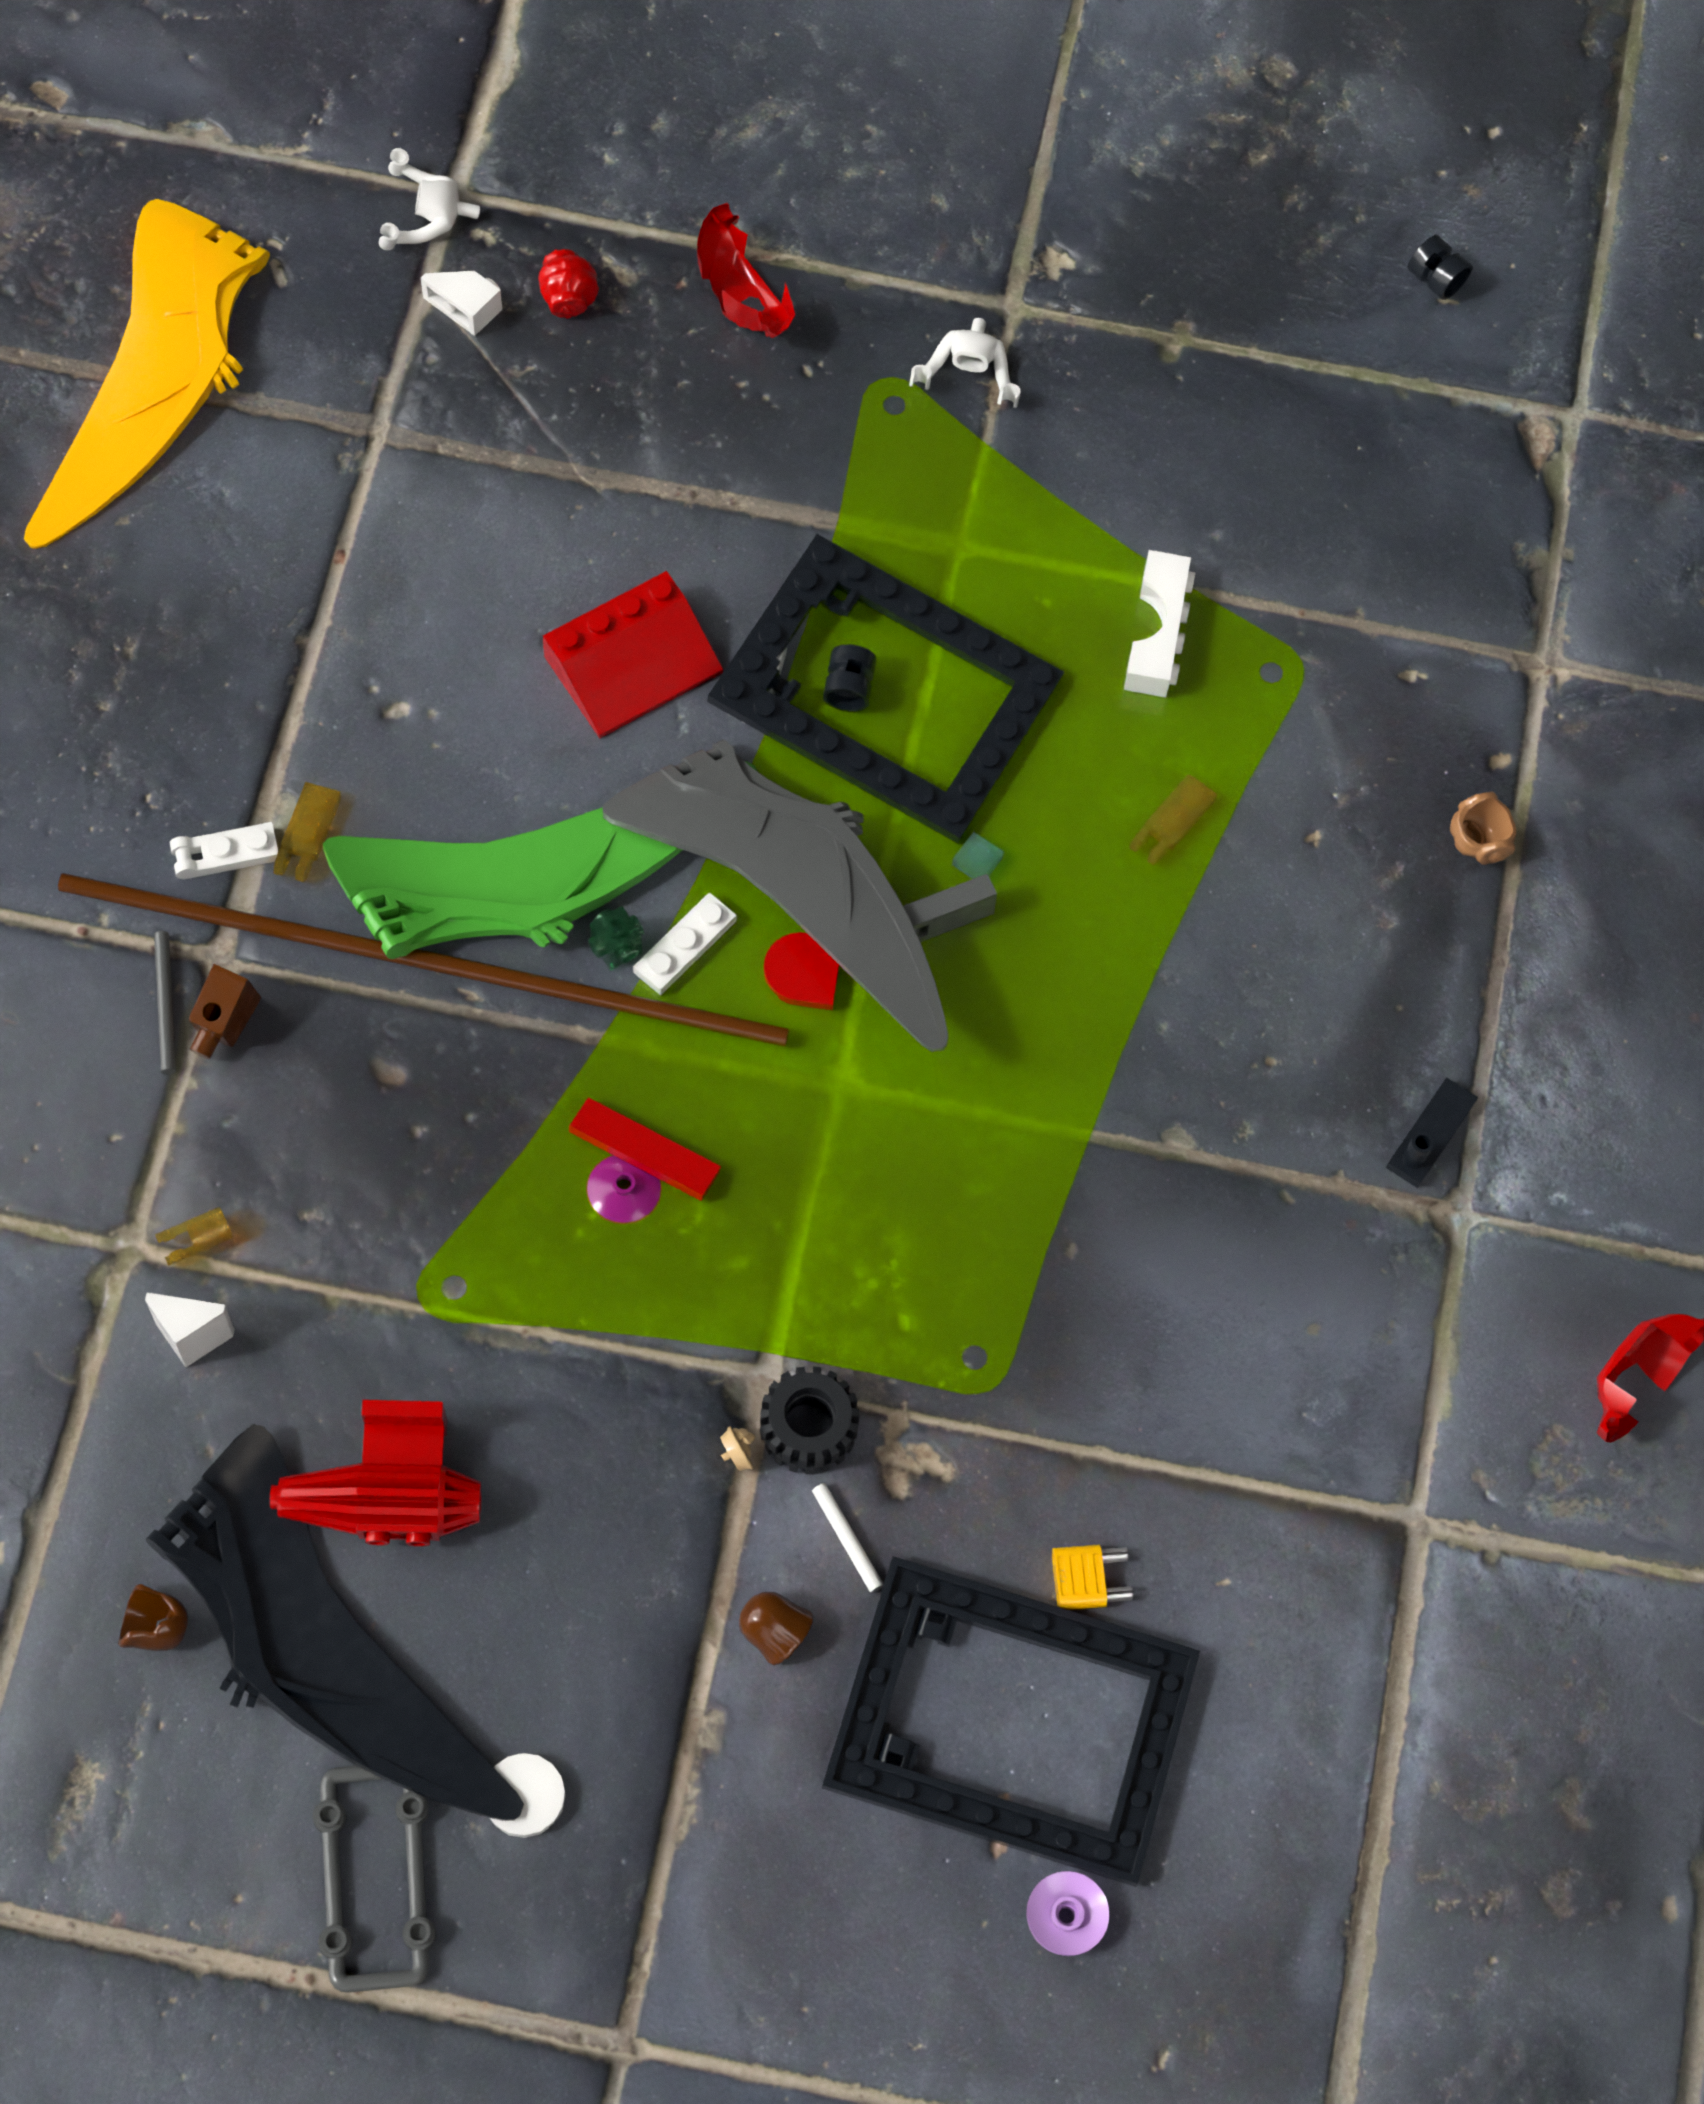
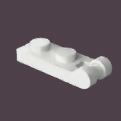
[170,822,280,879]

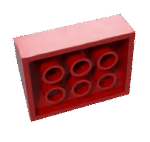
[543,571,723,739]

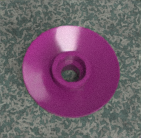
[586,1155,663,1225]

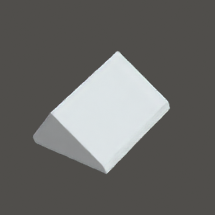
[145,1292,235,1367]

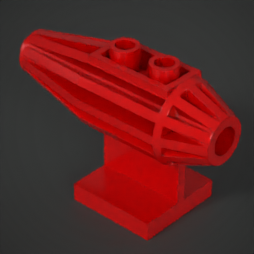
[270,1399,482,1547]

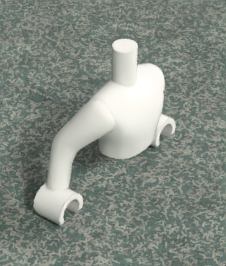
[379,148,480,251]
[909,318,1021,408]

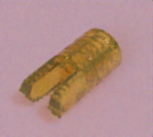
[155,1206,234,1266]

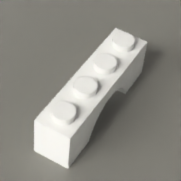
[1124,550,1195,698]

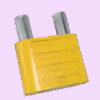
[1052,1544,1133,1610]

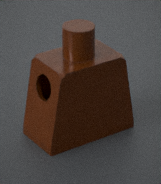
[189,964,262,1060]

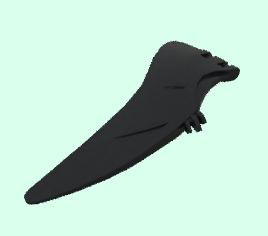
[146,1424,524,1821]

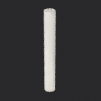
[812,1483,884,1593]

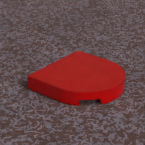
[764,932,839,1011]

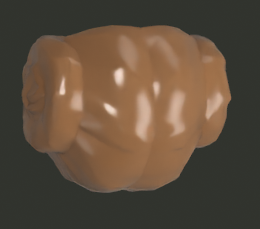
[1450,791,1516,865]

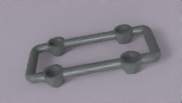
[312,1765,437,1993]

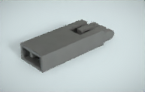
[903,874,997,942]

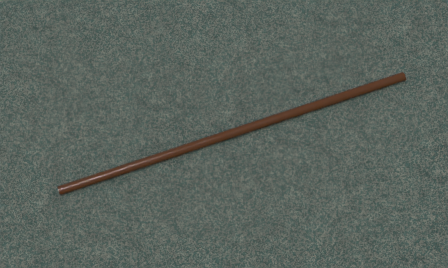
[58,873,789,1047]

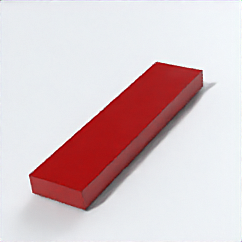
[569,1097,721,1201]

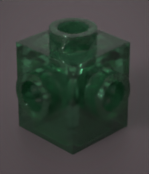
[588,906,644,971]

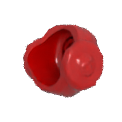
[538,249,599,319]

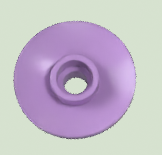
[1026,1871,1109,1956]

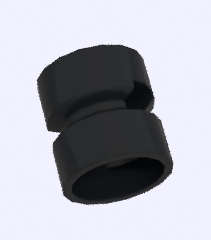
[1407,235,1473,300]
[823,644,877,712]

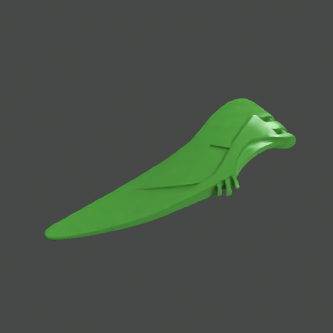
[323,761,757,959]

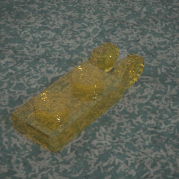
[1129,774,1218,866]
[273,782,341,882]

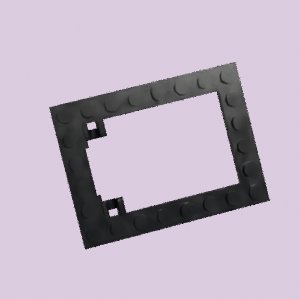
[707,534,1064,844]
[822,1556,1200,1887]

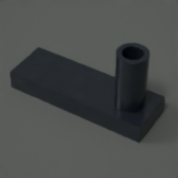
[1386,1077,1478,1188]

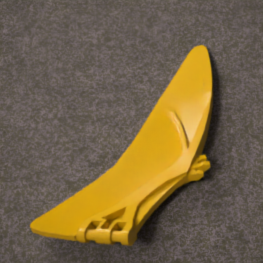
[24,199,270,549]

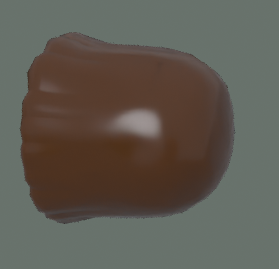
[118,1584,188,1651]
[739,1591,813,1666]

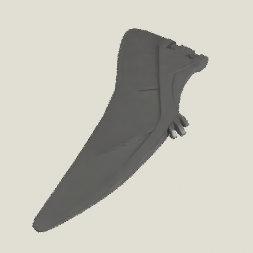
[603,739,948,1052]

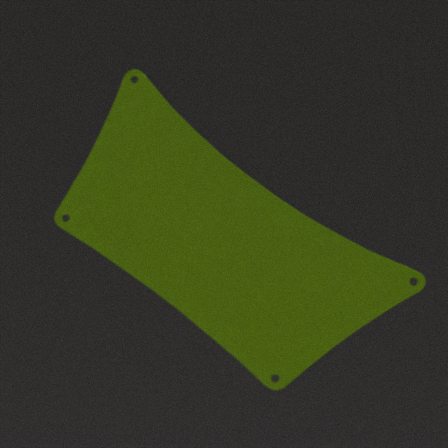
[416,377,1304,1395]

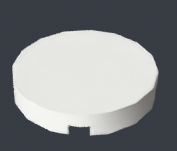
[490,1753,565,1838]

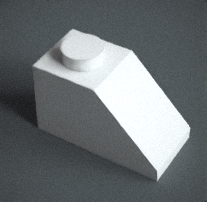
[421,271,502,336]

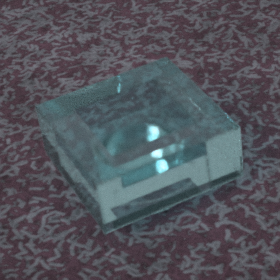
[952,832,1004,879]

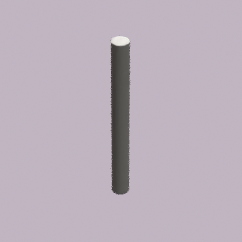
[154,931,176,1075]

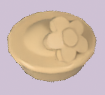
[720,1426,755,1471]

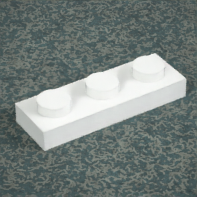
[633,892,737,996]

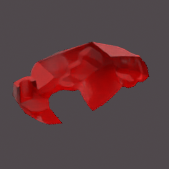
[697,202,795,338]
[1597,1314,1704,1443]

